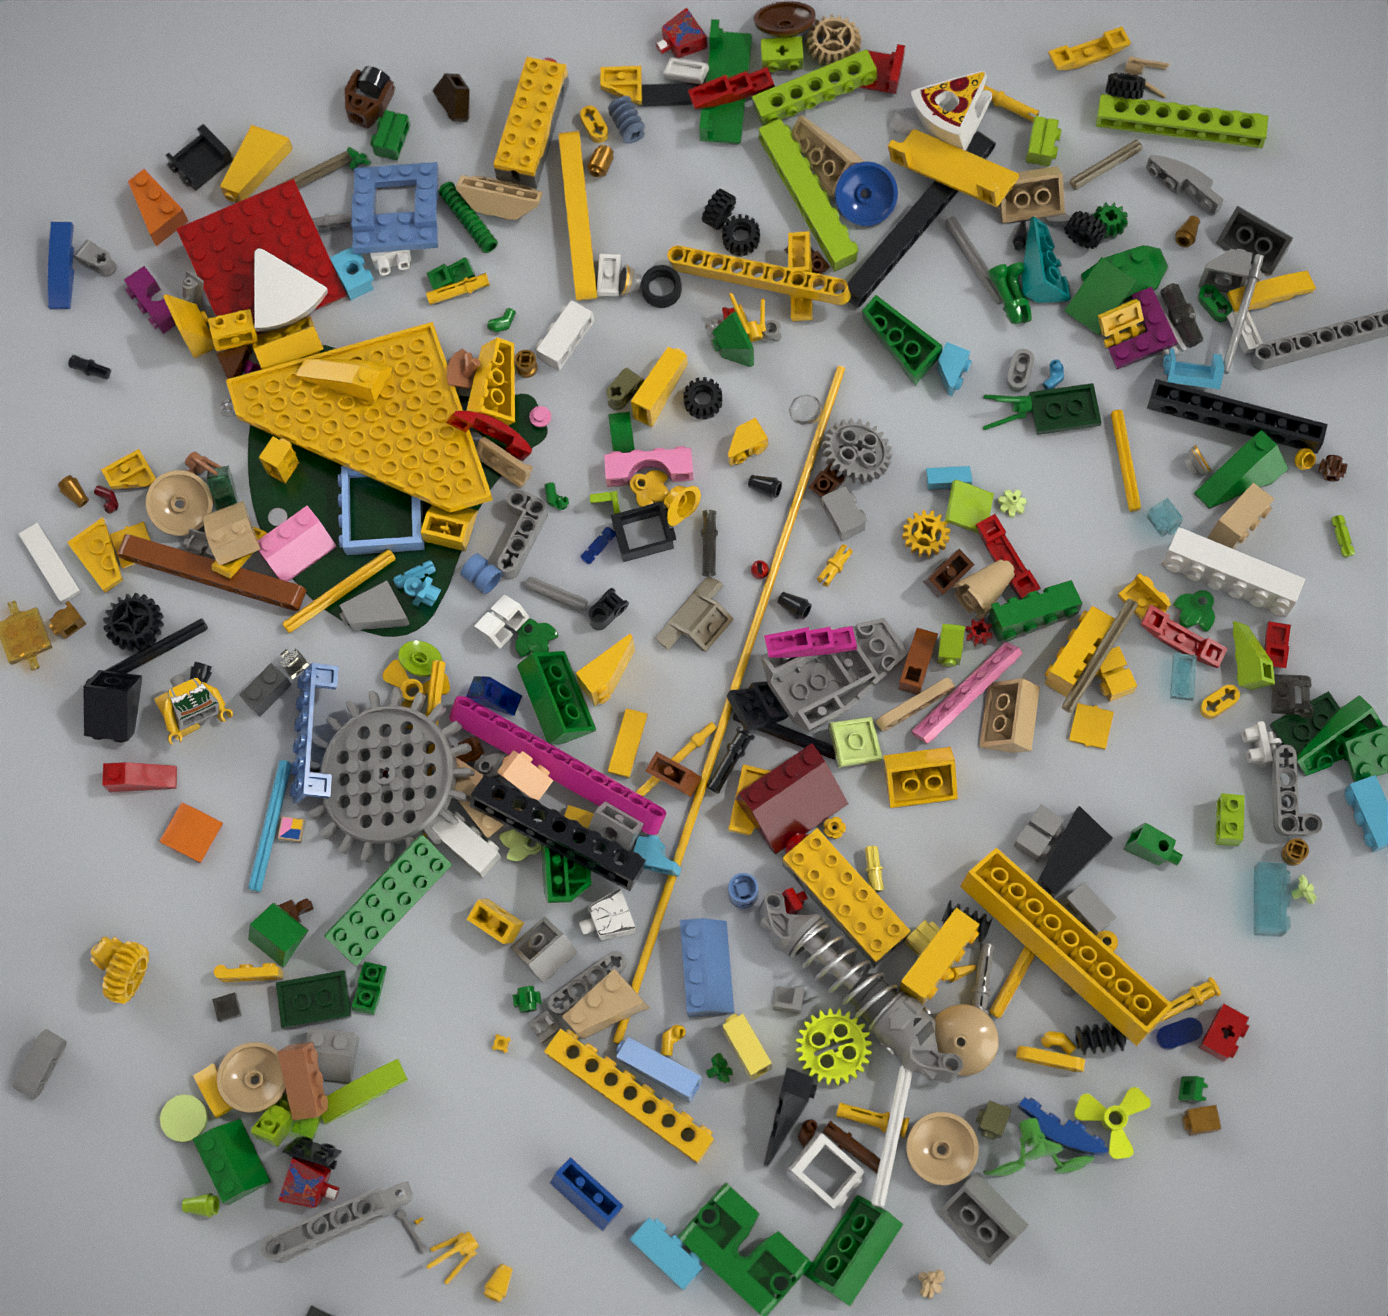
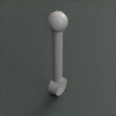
[397,1210,427,1254]

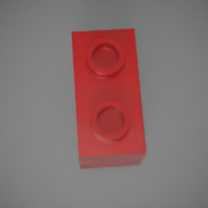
[1198,1004,1250,1062]

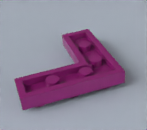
[1108,287,1177,370]

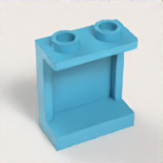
[1163,348,1224,389]

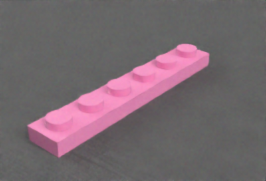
[911,642,1023,744]

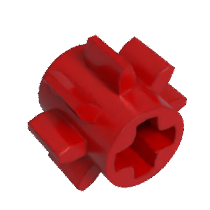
[965,618,993,647]

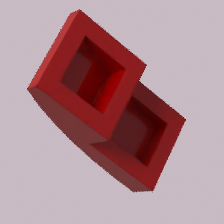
[1264,621,1291,669]

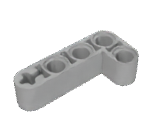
[497,489,548,580]
[1271,745,1323,836]

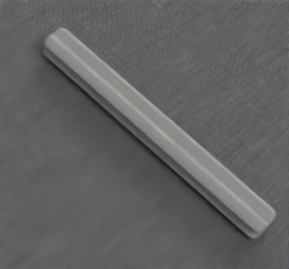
[945,216,1003,305]

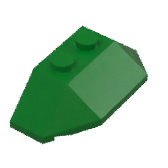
[1081,245,1168,299]
[541,829,592,903]

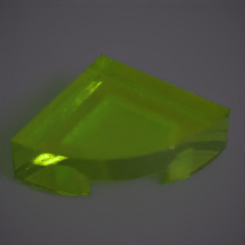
[291,1115,322,1139]

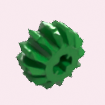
[1093,202,1128,239]

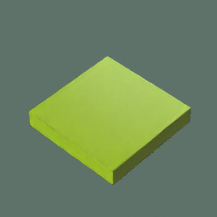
[945,479,994,534]

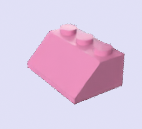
[258,506,337,581]

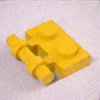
[1097,299,1145,348]

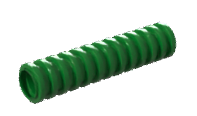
[438,181,498,253]

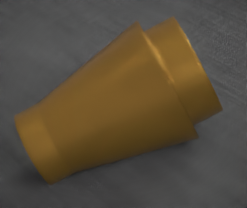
[1175,216,1200,247]
[58,475,89,508]

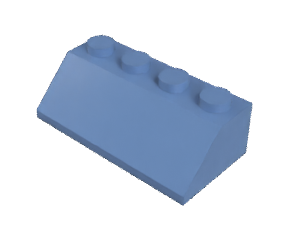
[680,918,734,1017]

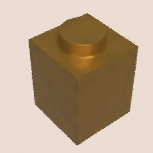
[1182,1105,1222,1136]

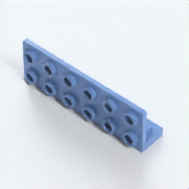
[290,663,339,804]

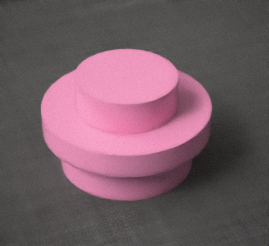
[529,406,551,427]

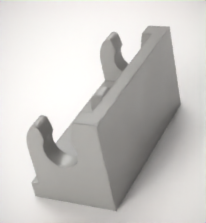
[1061,882,1116,936]

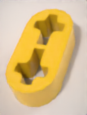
[580,105,608,143]
[1200,685,1240,719]

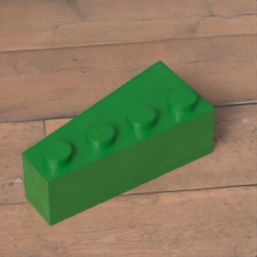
[862,295,943,386]

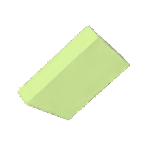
[828,717,883,768]

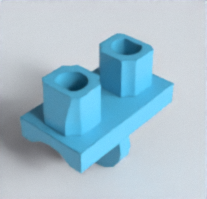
[403,576,441,607]

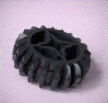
[103,593,164,652]

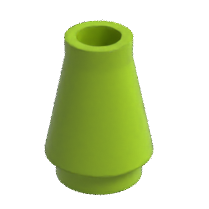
[182,1193,220,1217]

